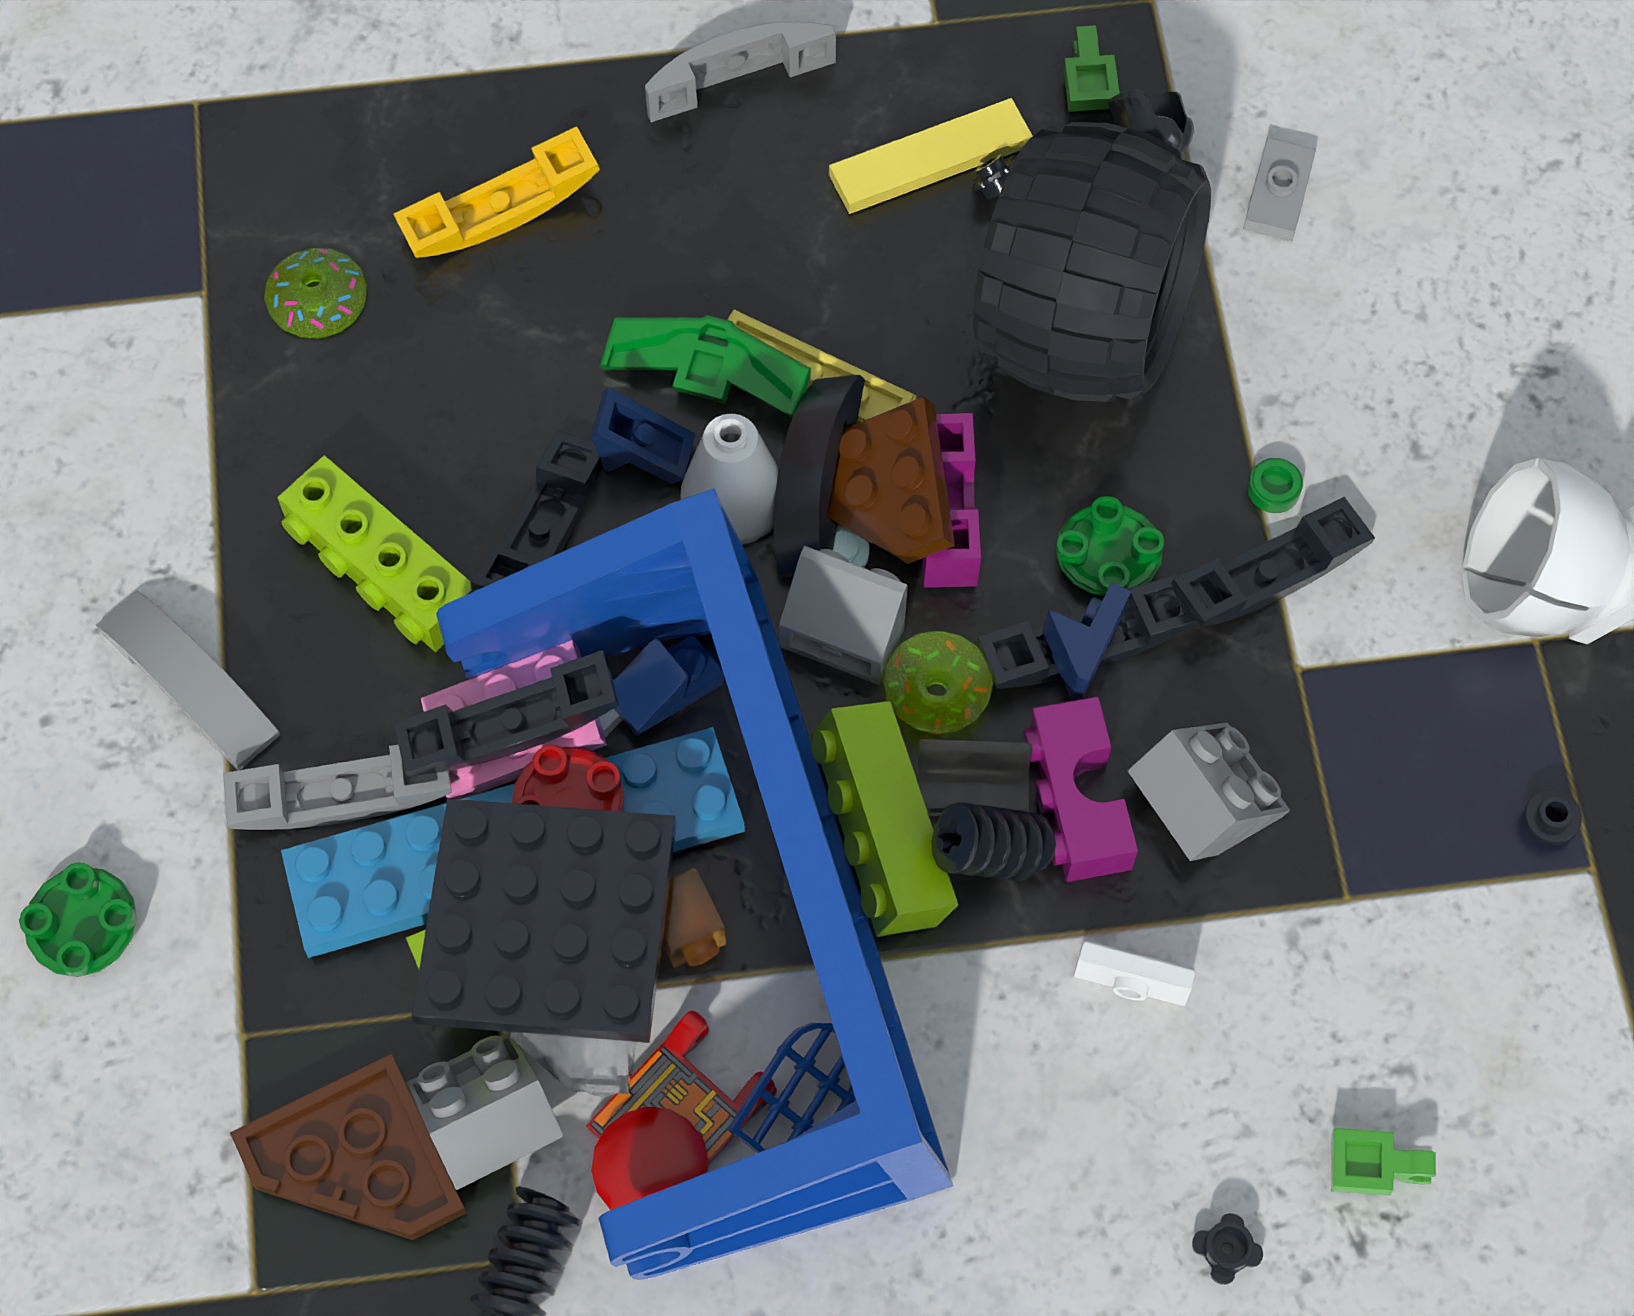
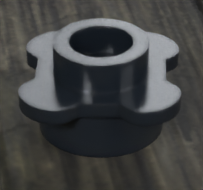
[972,154,1016,200]
[1192,1213,1263,1285]

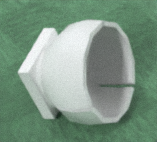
[1462,458,1634,644]

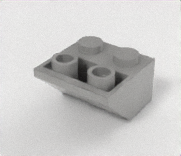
[779,546,908,685]
[1128,722,1290,861]
[406,1032,564,1190]

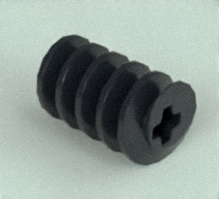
[931,802,1056,882]
[470,1186,583,1316]

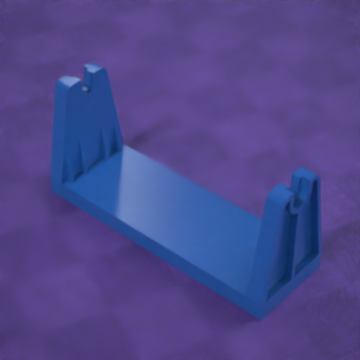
[436,488,954,1280]

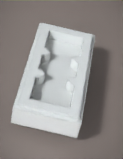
[1074,940,1196,1006]

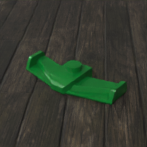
[599,315,811,418]

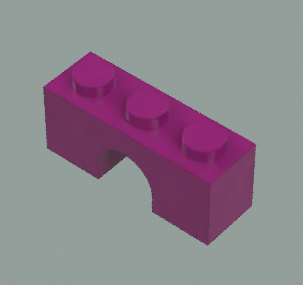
[922,413,981,588]
[1023,697,1138,882]

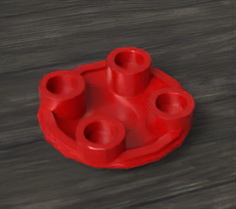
[512,745,625,812]
[591,1106,709,1210]

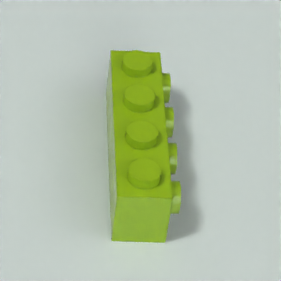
[277,455,476,652]
[811,701,958,937]

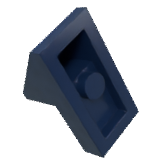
[591,388,695,485]
[1042,582,1131,701]
[613,635,725,736]

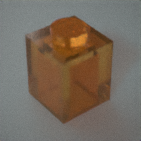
[662,868,726,968]

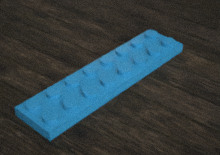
[281,727,745,958]

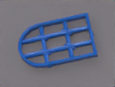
[727,1023,855,1153]

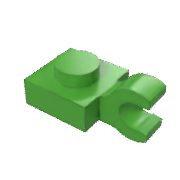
[1063,25,1119,112]
[1331,1128,1436,1196]

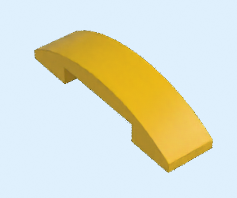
[394,126,600,258]

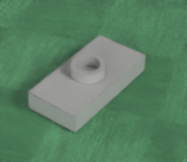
[1243,137,1316,241]

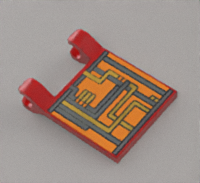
[586,1010,777,1165]

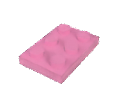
[421,640,607,799]

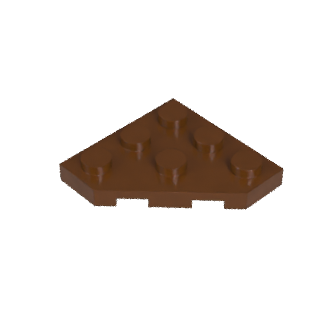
[826,396,955,564]
[230,1054,467,1240]

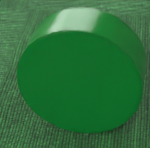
[1248,458,1303,513]

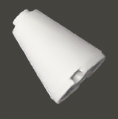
[681,414,779,544]

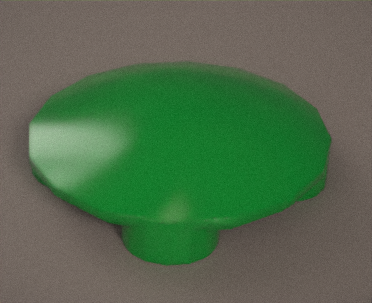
[1056,496,1164,596]
[19,862,137,977]

